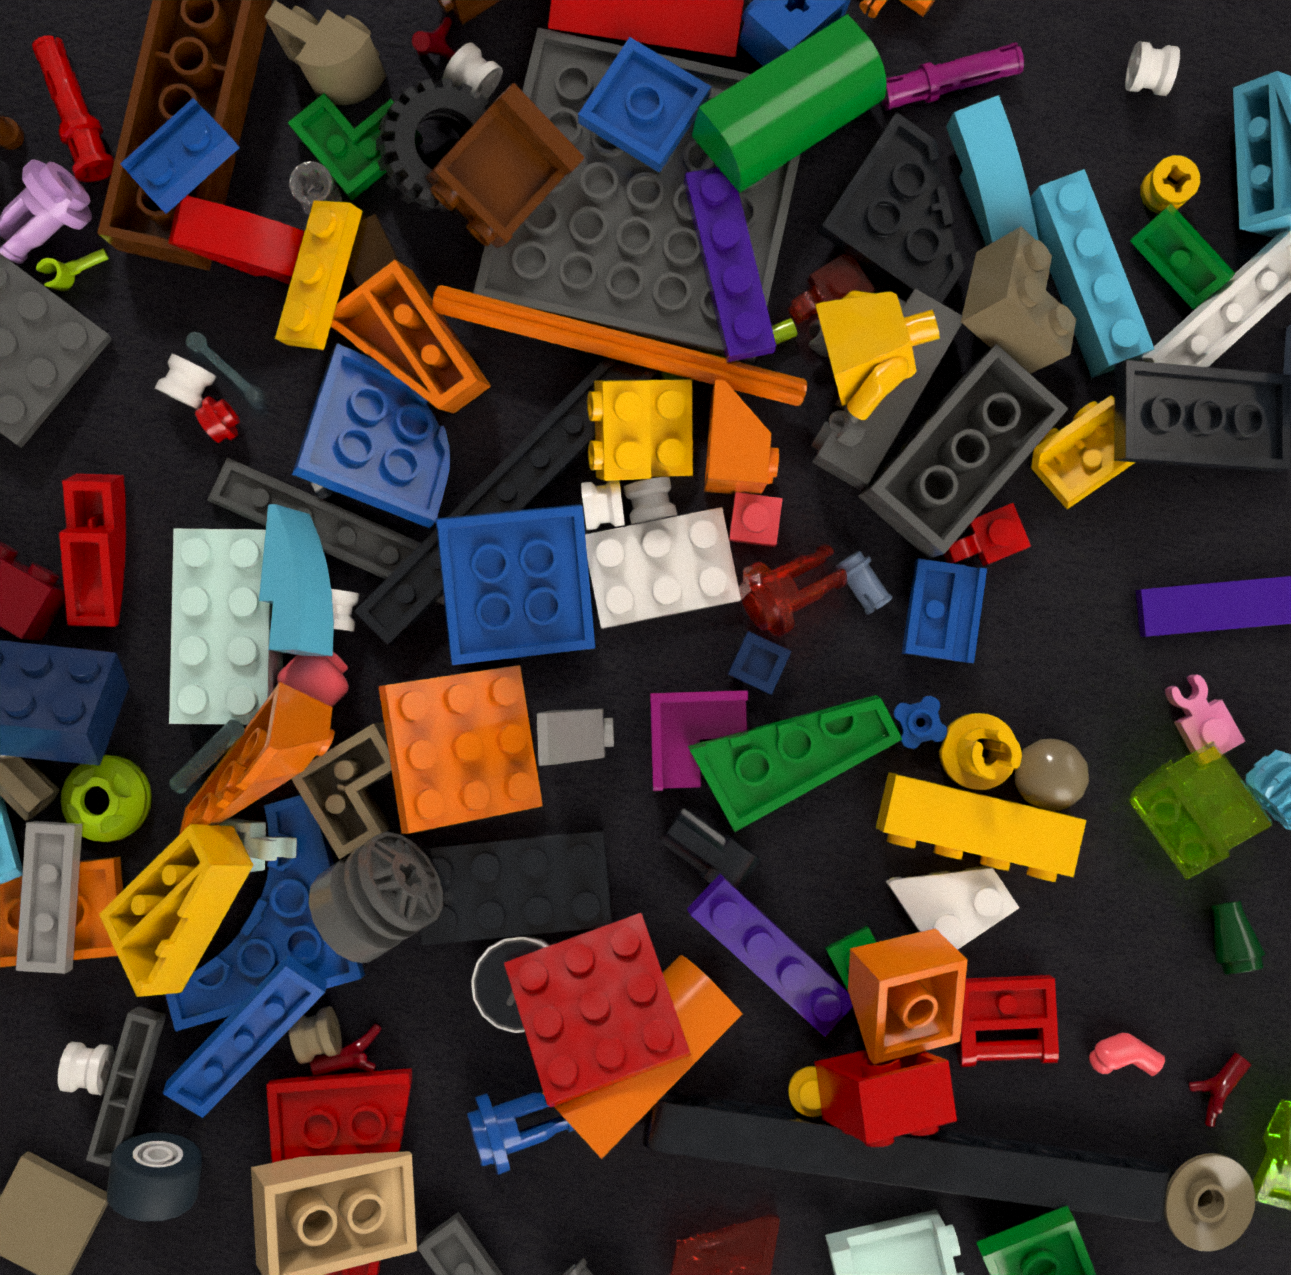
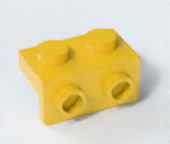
[1031,395,1135,509]

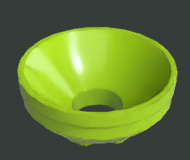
[61,755,152,842]

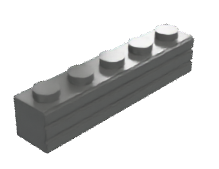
[86,1007,167,1167]

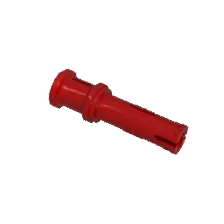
[32,35,115,182]

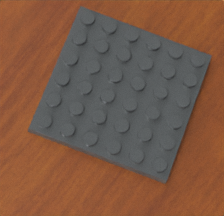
[473,28,800,363]

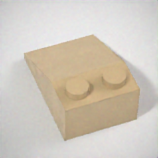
[251,1151,417,1275]

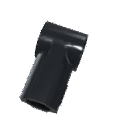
[660,807,761,891]

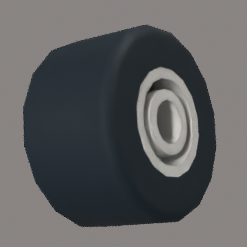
[107,1133,202,1222]

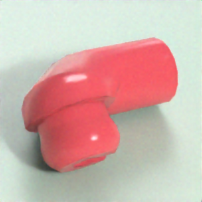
[1089,1033,1165,1076]

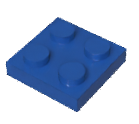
[578,37,712,173]

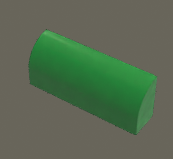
[692,14,887,193]

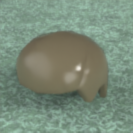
[1014,739,1089,811]

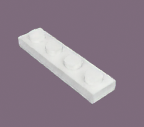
[1142,230,1291,367]

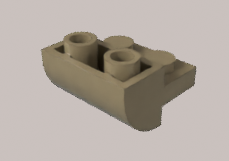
[265,0,387,105]

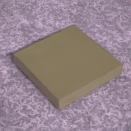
[0,1151,108,1275]

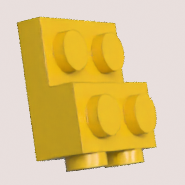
[587,379,693,481]

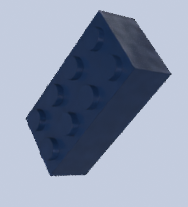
[0,640,129,766]

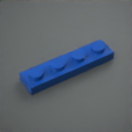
[163,955,327,1118]

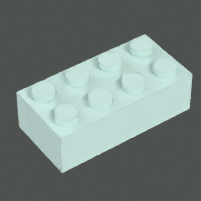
[169,528,283,725]

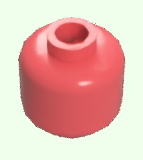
[277,652,349,707]

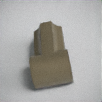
[0,755,60,820]

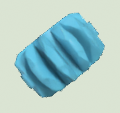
[1245,750,1291,830]

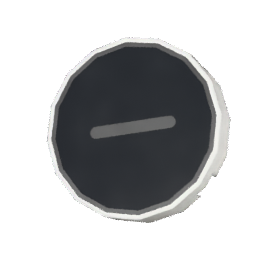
[471,935,550,1033]

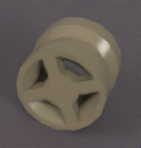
[289,1006,342,1064]

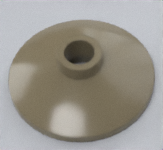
[1164,1153,1255,1251]

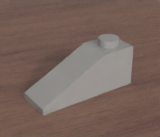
[537,708,614,766]

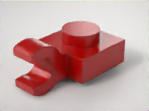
[943,503,1031,566]

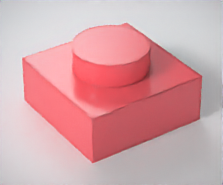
[729,492,783,547]

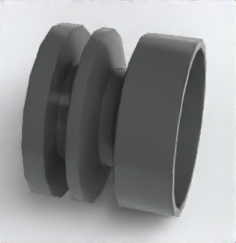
[308,832,443,963]

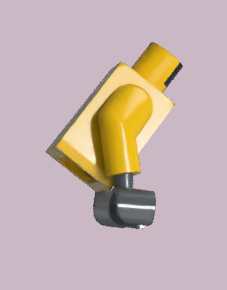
[808,290,940,447]

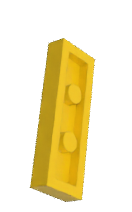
[275,200,363,350]

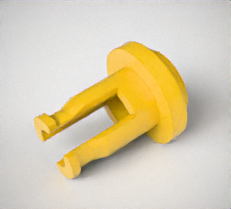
[939,713,1022,790]

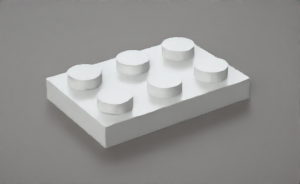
[585,507,741,629]

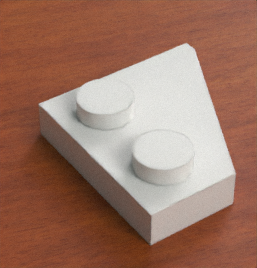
[886,866,1019,950]

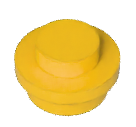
[788,1066,822,1117]

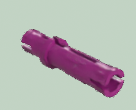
[881,42,1024,111]

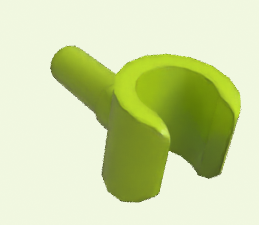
[36,248,109,291]

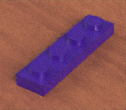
[683,167,776,362]
[687,874,853,1037]

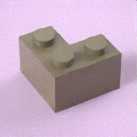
[961,226,1076,374]
[292,722,392,859]

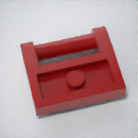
[956,975,1059,1067]

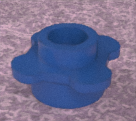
[894,696,947,749]

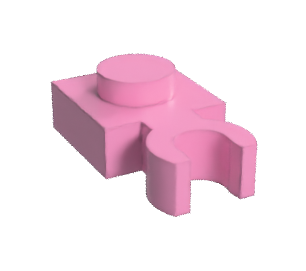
[1165,674,1245,764]

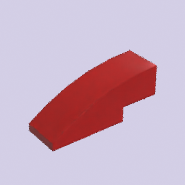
[168,196,305,285]
[59,474,126,627]

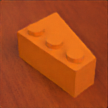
[330,260,491,414]

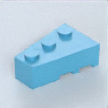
[1233,71,1291,237]

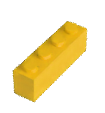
[876,772,1086,882]

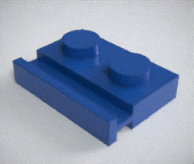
[120,98,240,214]
[902,558,987,663]

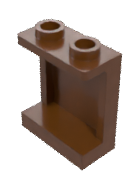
[425,83,585,249]

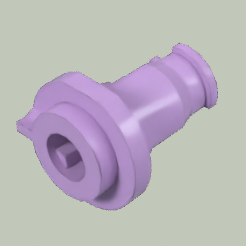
[0,160,92,264]

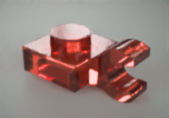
[787,253,875,325]

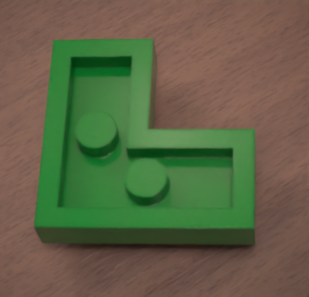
[288,93,424,201]

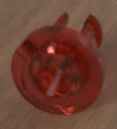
[739,544,847,636]

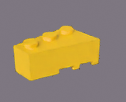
[99,824,254,997]

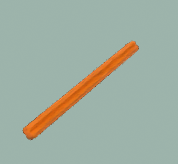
[432,285,807,406]

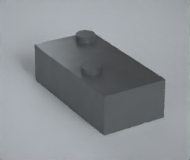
[858,344,1068,559]

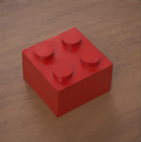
[815,1050,957,1147]

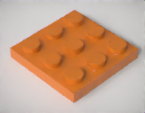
[379,665,543,834]

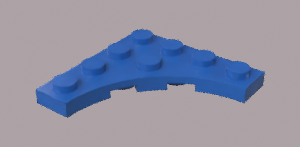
[165,795,365,1031]

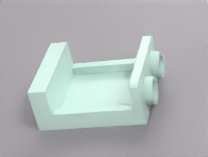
[825,1210,964,1275]

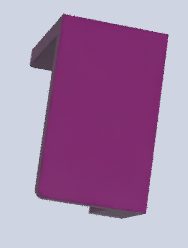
[650,690,748,791]

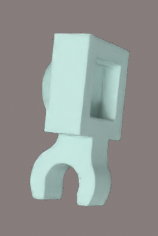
[219,818,297,872]

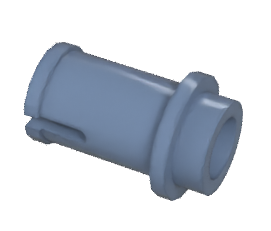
[836,551,893,614]

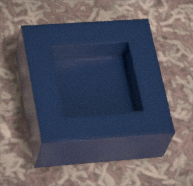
[727,631,792,695]

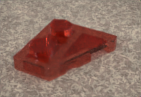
[670,1214,780,1275]

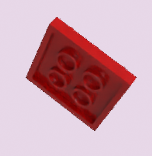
[504,913,691,1108]

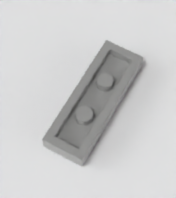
[16,821,82,974]

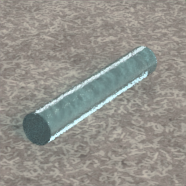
[170,720,245,793]

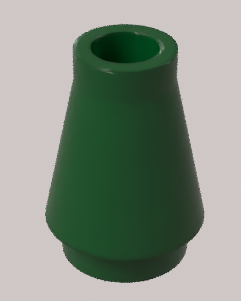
[1211,901,1266,974]

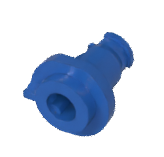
[467,1093,575,1175]

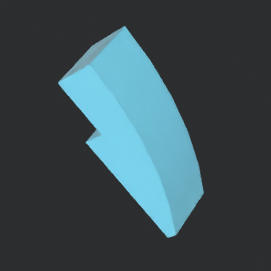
[946,95,1038,246]
[259,504,334,656]

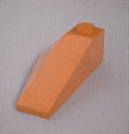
[179,682,335,835]

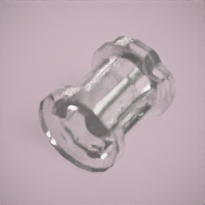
[289,162,342,215]

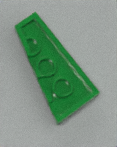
[688,695,902,832]

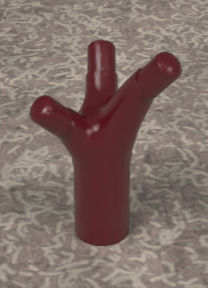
[412,17,455,60]
[310,1024,382,1076]
[1188,1053,1251,1127]

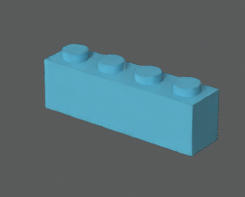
[1030,169,1154,378]

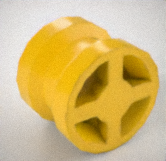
[1140,155,1200,214]

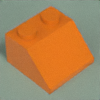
[704,380,779,495]
[848,928,967,1065]

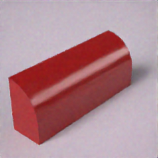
[548,0,744,57]

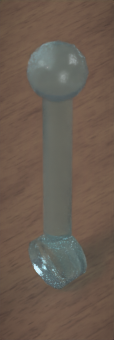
[186,332,264,404]

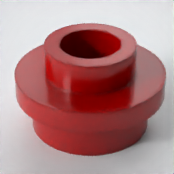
[195,396,240,443]

